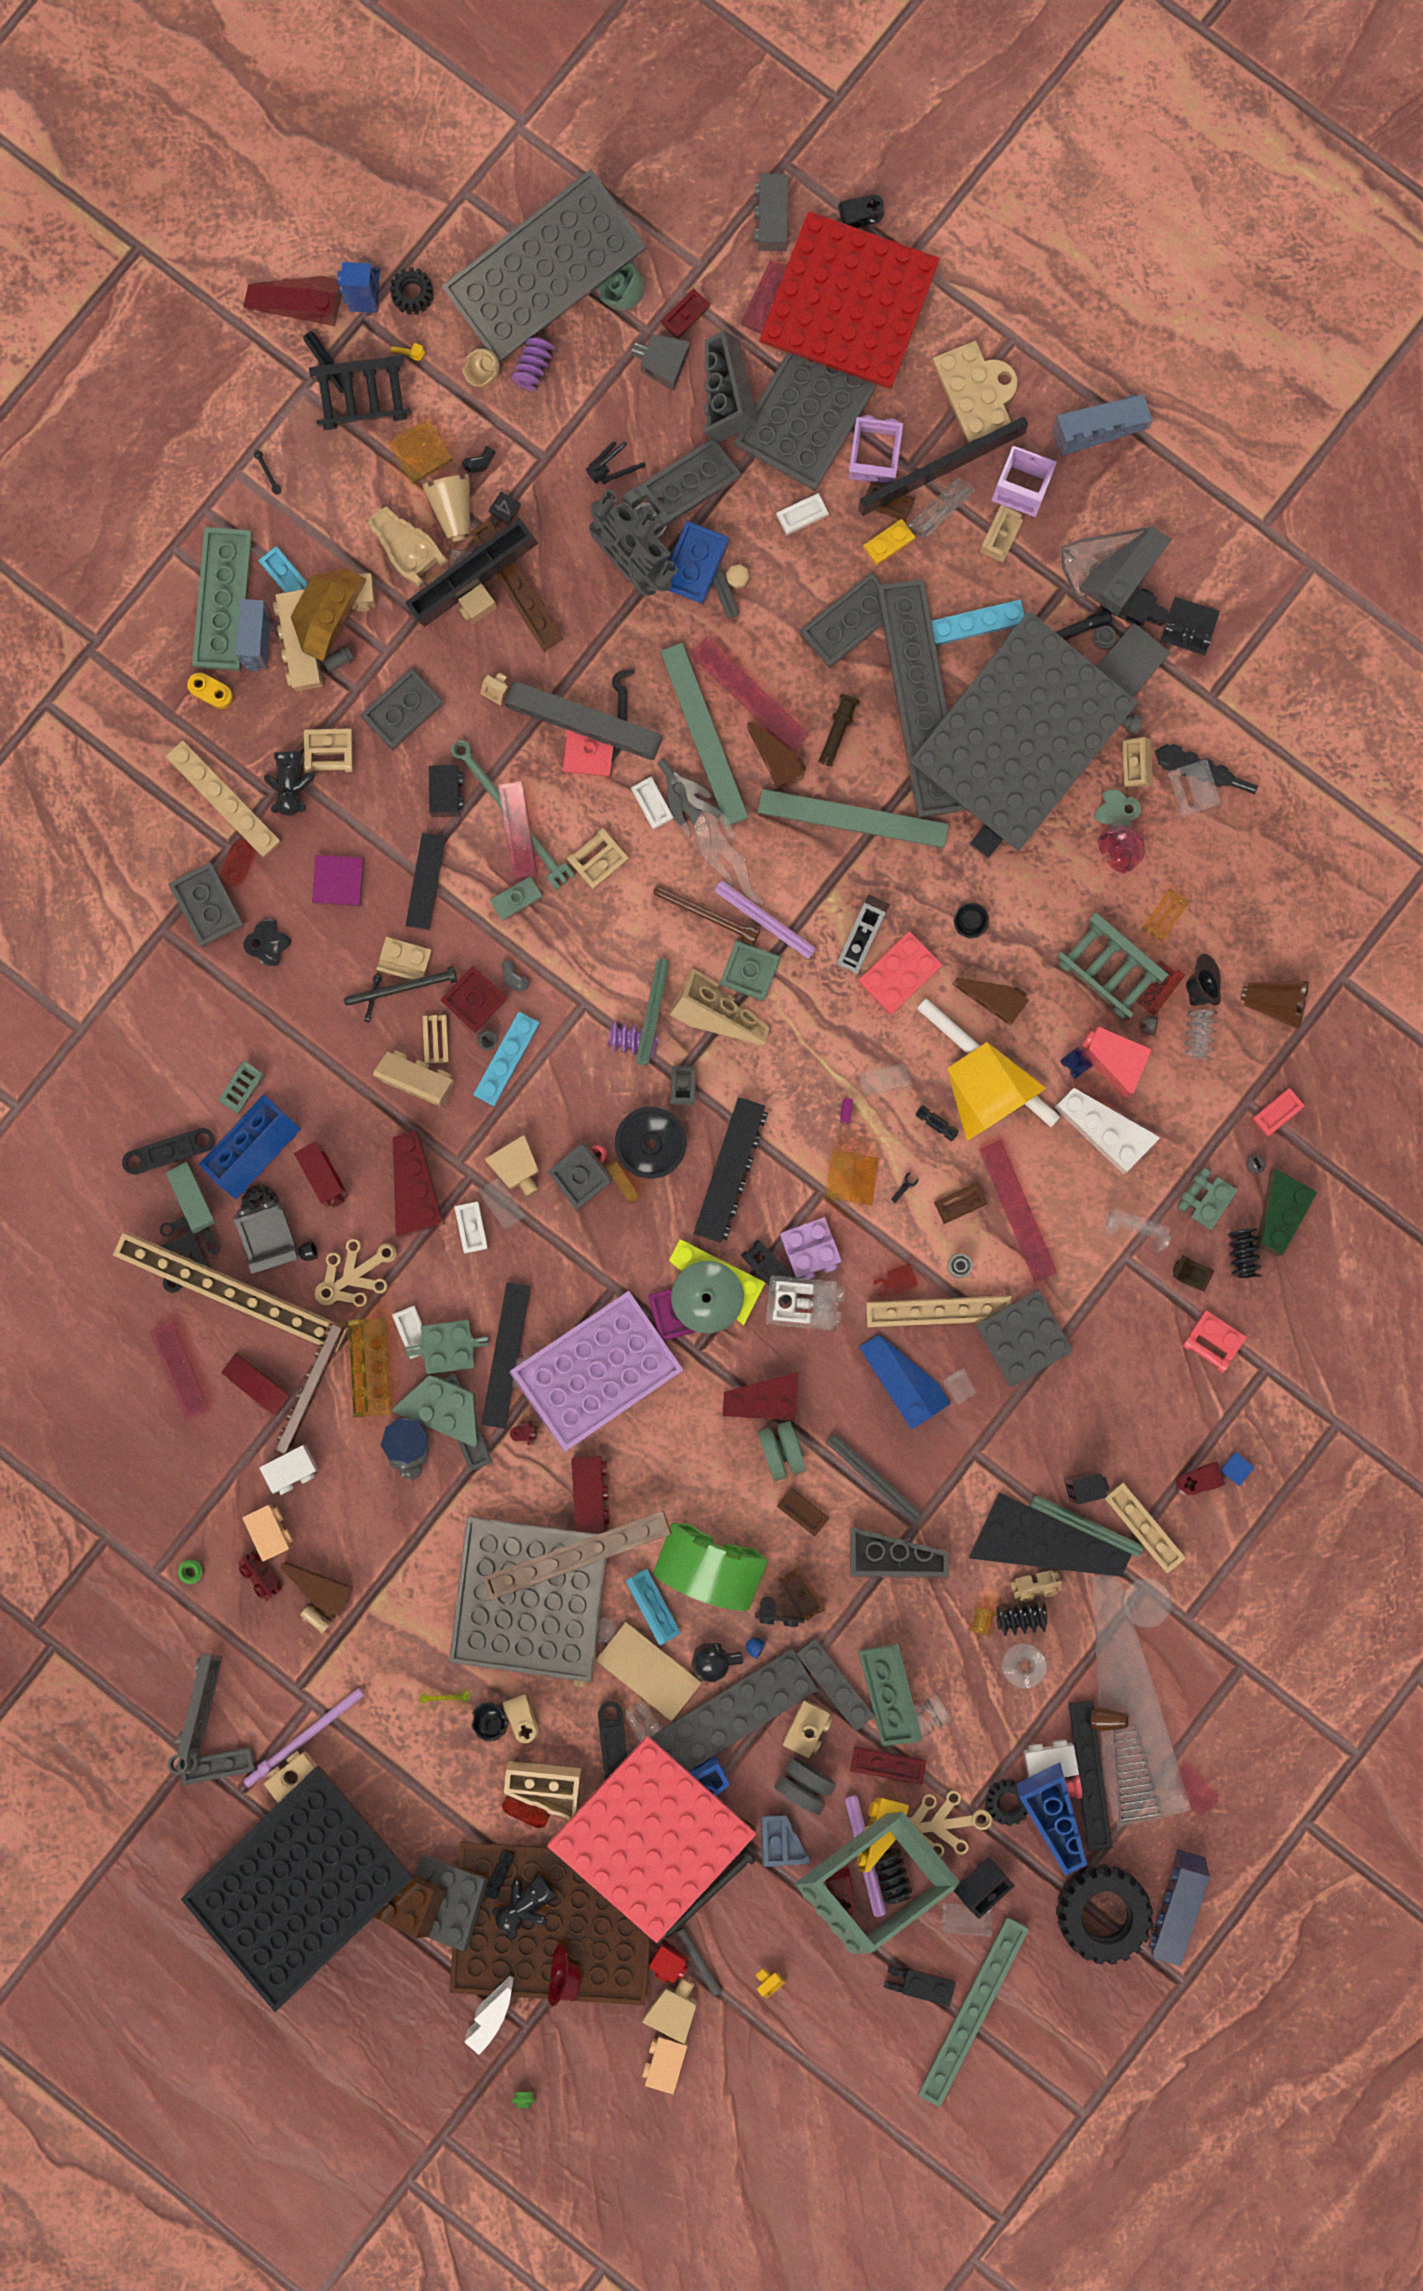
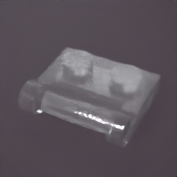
[1166,759,1221,818]

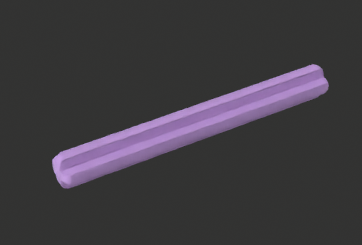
[715,881,815,959]
[845,1795,886,1917]

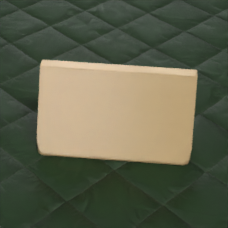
[1122,737,1153,787]

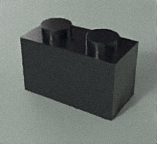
[429,765,464,817]
[953,1857,1015,1919]

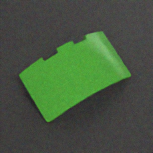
[653,1523,768,1611]

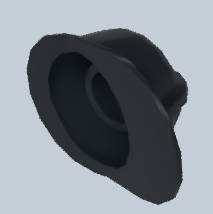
[1186,954,1221,1006]

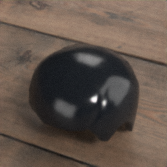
[953,902,990,939]
[691,1643,729,1682]
[471,1702,508,1742]

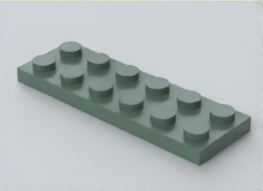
[192,527,253,671]

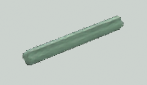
[636,958,669,1066]
[1030,1496,1143,1557]

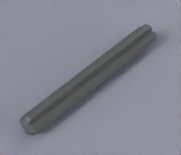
[826,1434,922,1522]

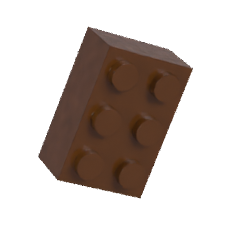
[374,1873,447,1938]

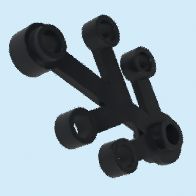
[159,1217,220,1293]

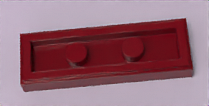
[850,1746,926,1785]

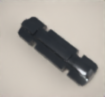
[915,1105,959,1141]
[485,1850,514,1900]

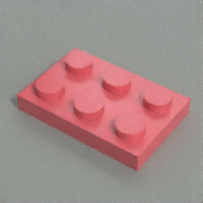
[858,931,943,1015]

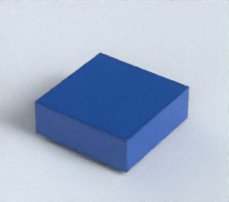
[1220,1452,1255,1486]

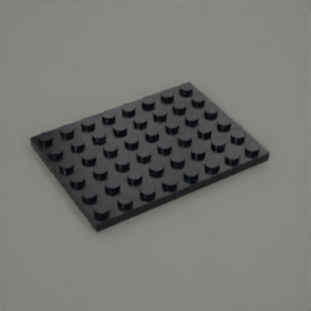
[181,1766,415,2012]

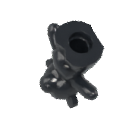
[264,751,315,816]
[492,1874,559,1940]

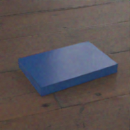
[668,521,730,605]

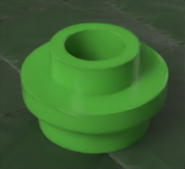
[178,1560,203,1584]
[512,2092,536,2108]

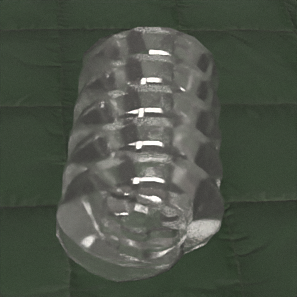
[1184,1009,1218,1061]

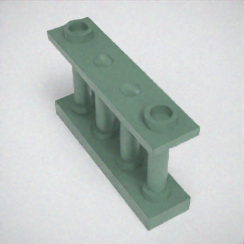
[1057,912,1168,1020]

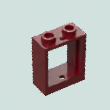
[294,1142,349,1208]

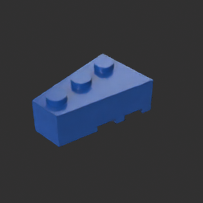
[337,262,380,313]

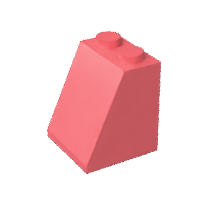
[1082,1027,1152,1099]

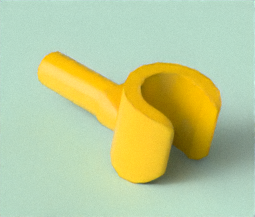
[391,343,425,361]

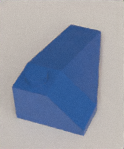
[859,1335,951,1429]

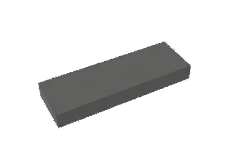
[181,1746,256,1786]

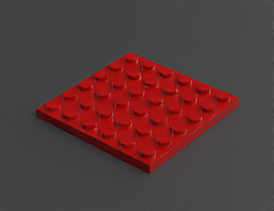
[759,211,940,389]

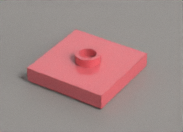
[563,730,614,777]

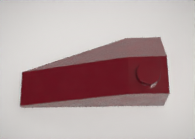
[243,276,342,327]

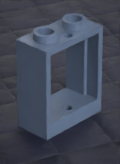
[236,599,271,671]

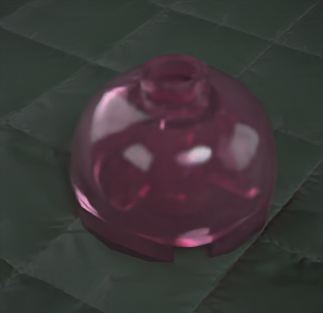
[1098,825,1145,874]

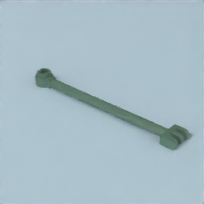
[451,740,575,890]

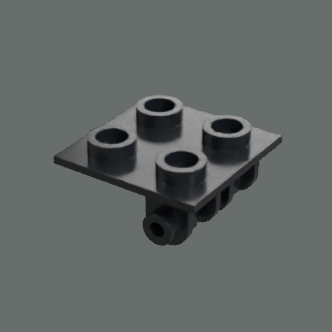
[1160,597,1220,656]
[755,1597,804,1627]

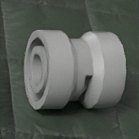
[947,1254,973,1278]

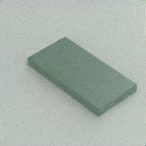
[859,1644,922,1746]

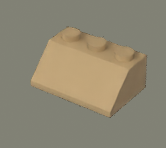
[373,1050,455,1109]

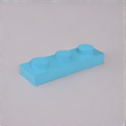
[626,1569,681,1645]

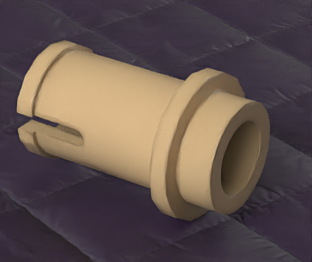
[300,1604,332,1634]

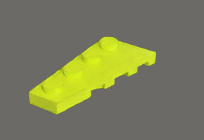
[669,1239,765,1326]

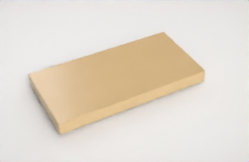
[596,1622,702,1721]

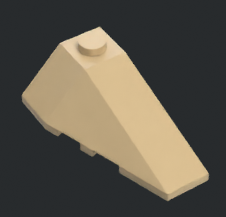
[670,968,770,1045]

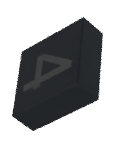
[488,492,521,525]

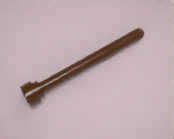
[653,887,761,946]

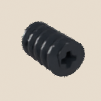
[1228,1228,1262,1278]
[996,1602,1047,1636]
[875,1848,912,1904]

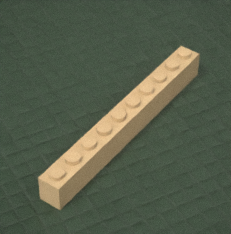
[113,1232,349,1353]

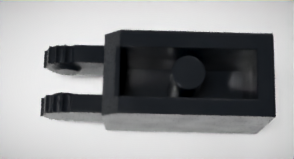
[1100,588,1169,627]

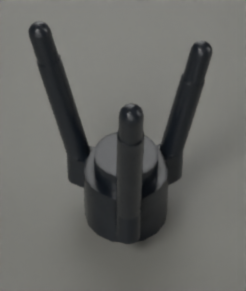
[585,441,646,485]

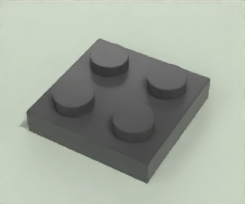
[548,1142,614,1210]

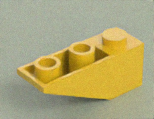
[857,1798,909,1873]

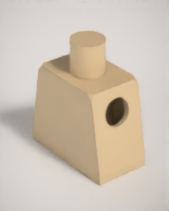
[485,1135,540,1197]
[642,1978,697,2044]

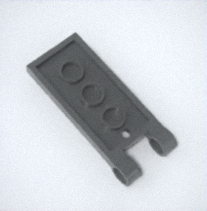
[622,438,742,535]
[168,1653,223,1775]

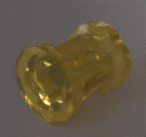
[969,1606,996,1636]

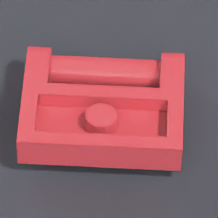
[1182,1310,1247,1373]

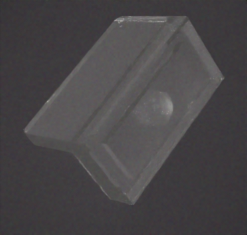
[477,1177,526,1230]

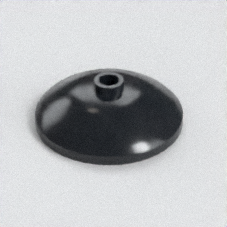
[615,1107,687,1179]

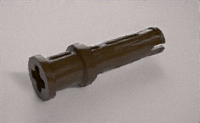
[818,694,860,767]

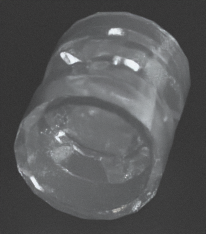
[914,1693,952,1738]

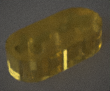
[605,1160,640,1204]

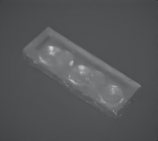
[908,477,975,539]

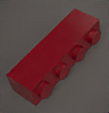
[571,1456,610,1534]

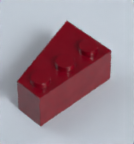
[723,1372,798,1421]

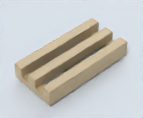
[422,1015,449,1064]

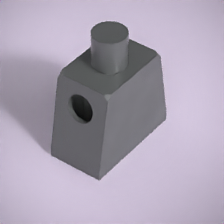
[631,335,690,391]

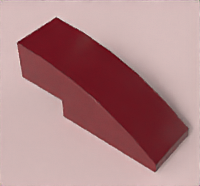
[221,1353,292,1416]

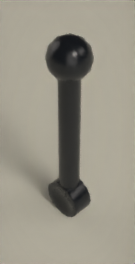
[254,450,282,495]
[364,974,382,1023]

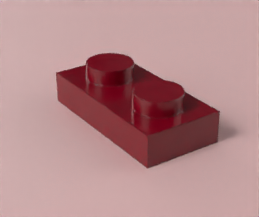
[661,288,710,339]

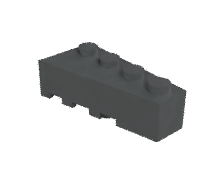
[704,330,758,442]
[850,1527,949,1579]

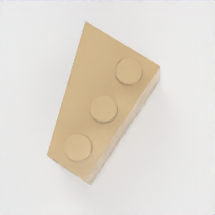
[504,1761,581,1821]

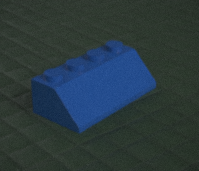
[199,1094,301,1199]

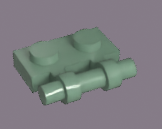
[1177,1168,1238,1230]

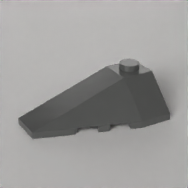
[1079,526,1172,616]

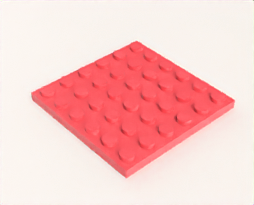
[547,1735,756,1943]

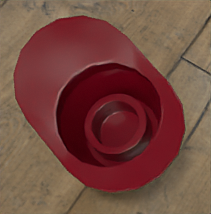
[548,1945,582,2006]

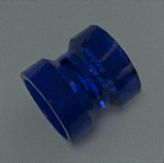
[1060,1047,1093,1080]

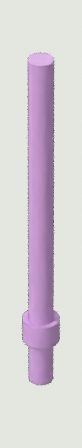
[243,1688,365,1788]

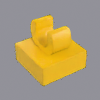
[756,1968,786,1999]

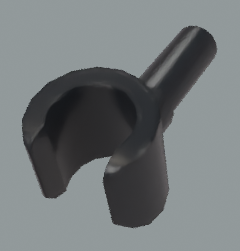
[891,1172,919,1203]

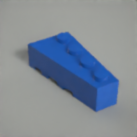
[1017,1762,1087,1876]

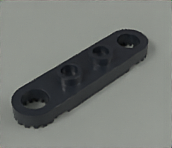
[122,1128,216,1175]
[598,1701,627,1780]

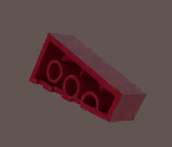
[393,1130,445,1238]

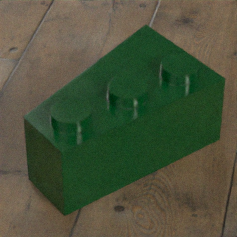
[1256,1169,1318,1256]

